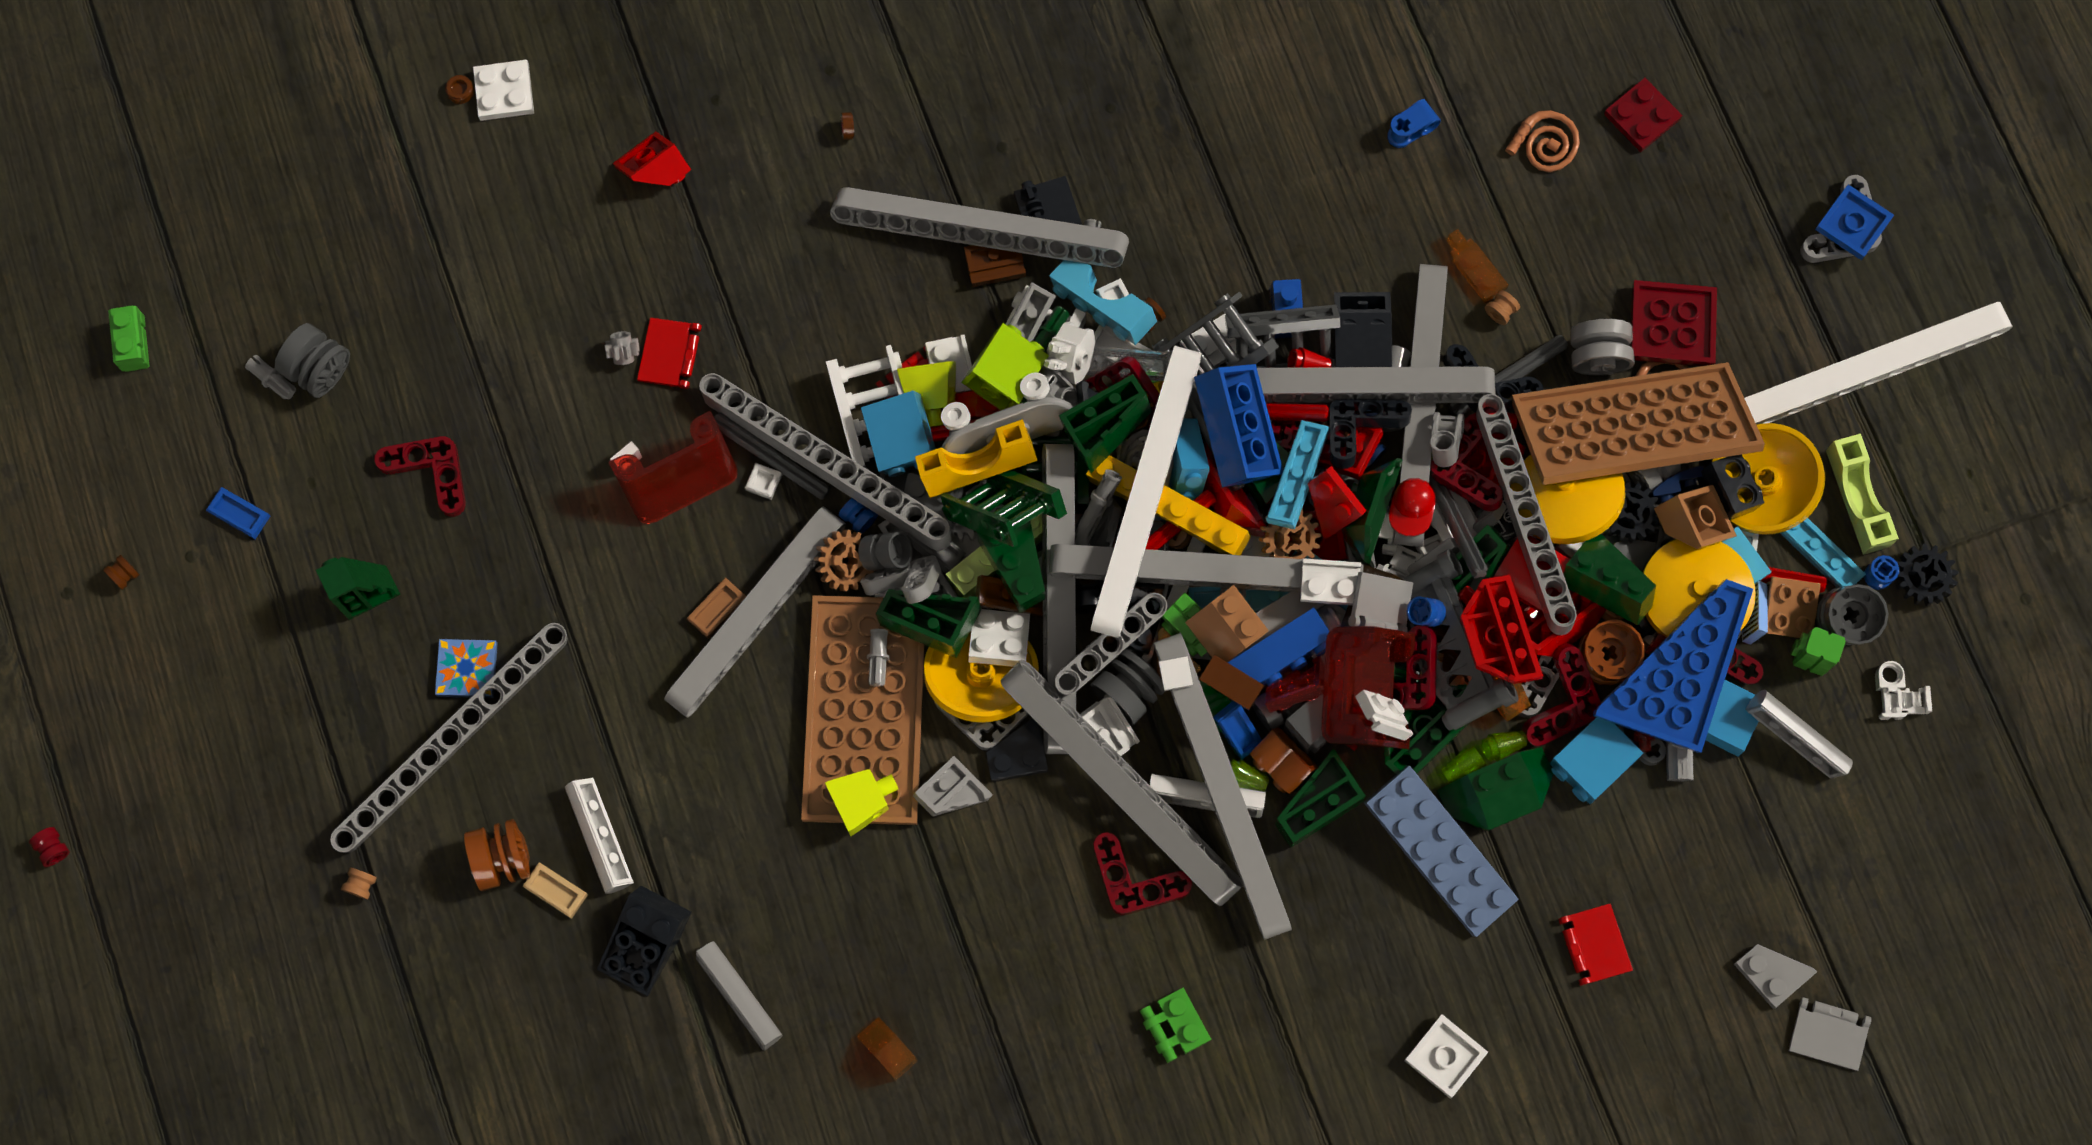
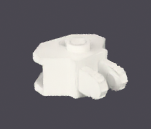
[1044,322,1095,384]

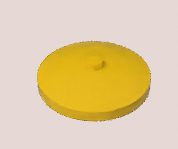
[1712,423,1825,535]
[1510,455,1626,544]
[1643,539,1756,639]
[924,631,1039,722]

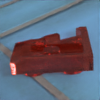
[1265,656,1325,712]

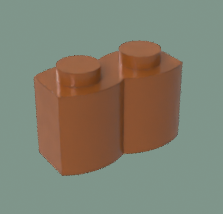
[1250,727,1318,794]

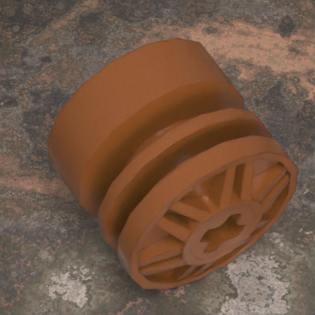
[1577,620,1644,686]
[464,819,530,891]

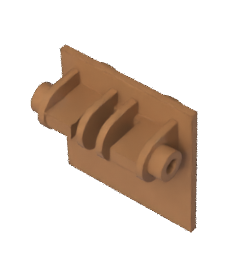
[1767,576,1821,638]

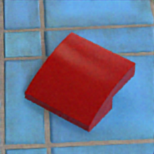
[1494,536,1570,612]

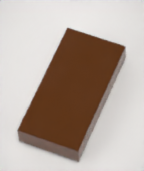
[1199,655,1264,710]

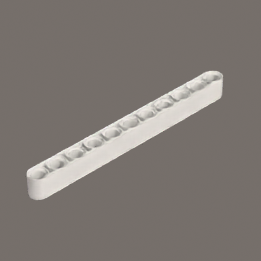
[1744,302,2013,425]
[1091,346,1202,638]

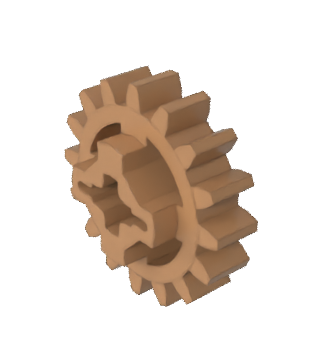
[1258,509,1321,559]
[814,530,873,591]

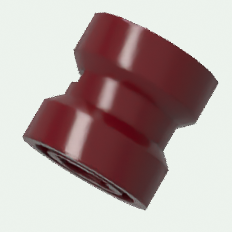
[29,827,70,867]

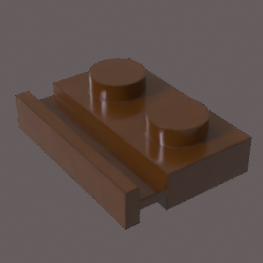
[964,245,1026,287]

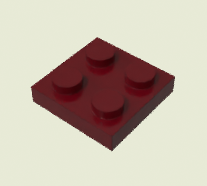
[1604,78,1683,152]

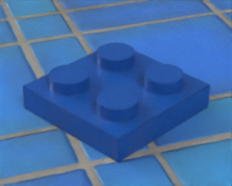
[1815,184,1894,261]

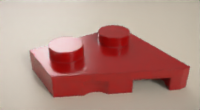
[1308,466,1367,539]

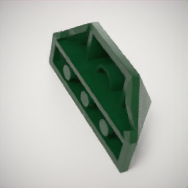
[1343,458,1403,566]
[1383,685,1469,775]
[1437,747,1553,831]

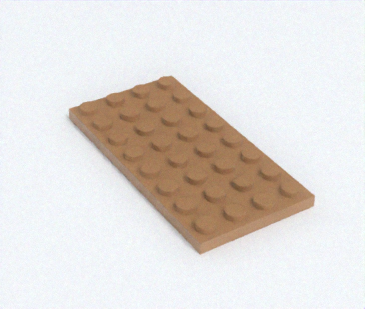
[1512,362,1765,485]
[801,596,925,825]

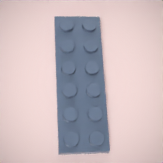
[1364,765,1519,937]

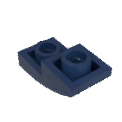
[1649,465,1704,505]

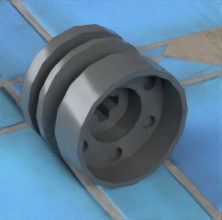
[275,323,350,398]
[1816,584,1889,646]
[1090,649,1165,725]

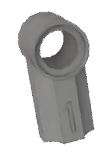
[1664,741,1694,782]

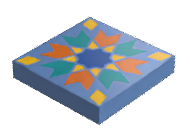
[435,639,498,698]

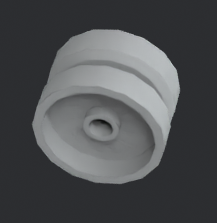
[1570,319,1635,375]

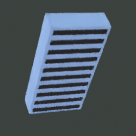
[1742,581,1768,645]

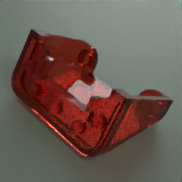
[608,411,738,524]
[1321,626,1415,749]

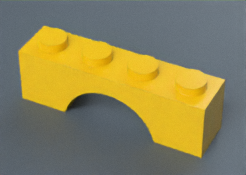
[915,419,1037,498]

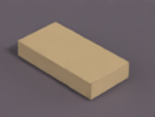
[523,862,588,919]

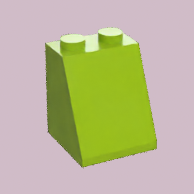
[961,323,1049,410]

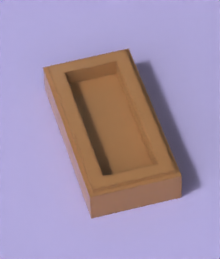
[687,578,746,639]

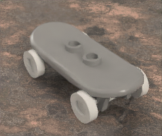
[941,373,1073,454]

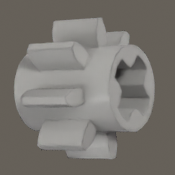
[605,331,640,365]

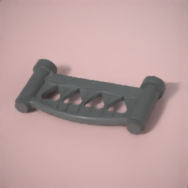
[1403,549,1518,731]

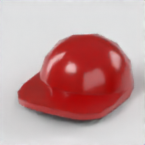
[1389,478,1435,537]

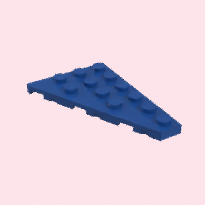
[1593,579,1753,753]

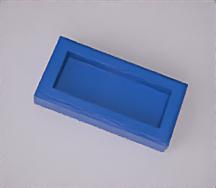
[206,487,271,539]
[1213,701,1262,760]

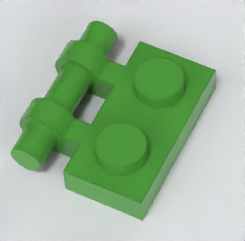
[1140,987,1211,1063]

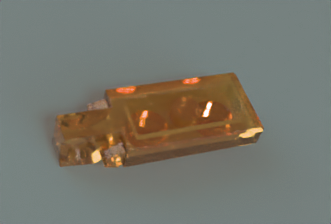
[1447,229,1509,303]

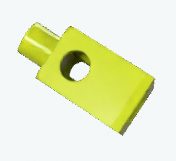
[897,361,956,427]
[825,769,899,836]

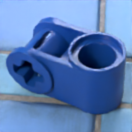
[1387,99,1441,148]

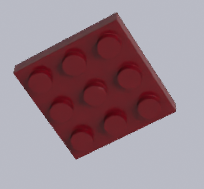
[1630,280,1717,366]

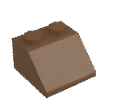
[1654,485,1737,549]
[1185,585,1269,663]

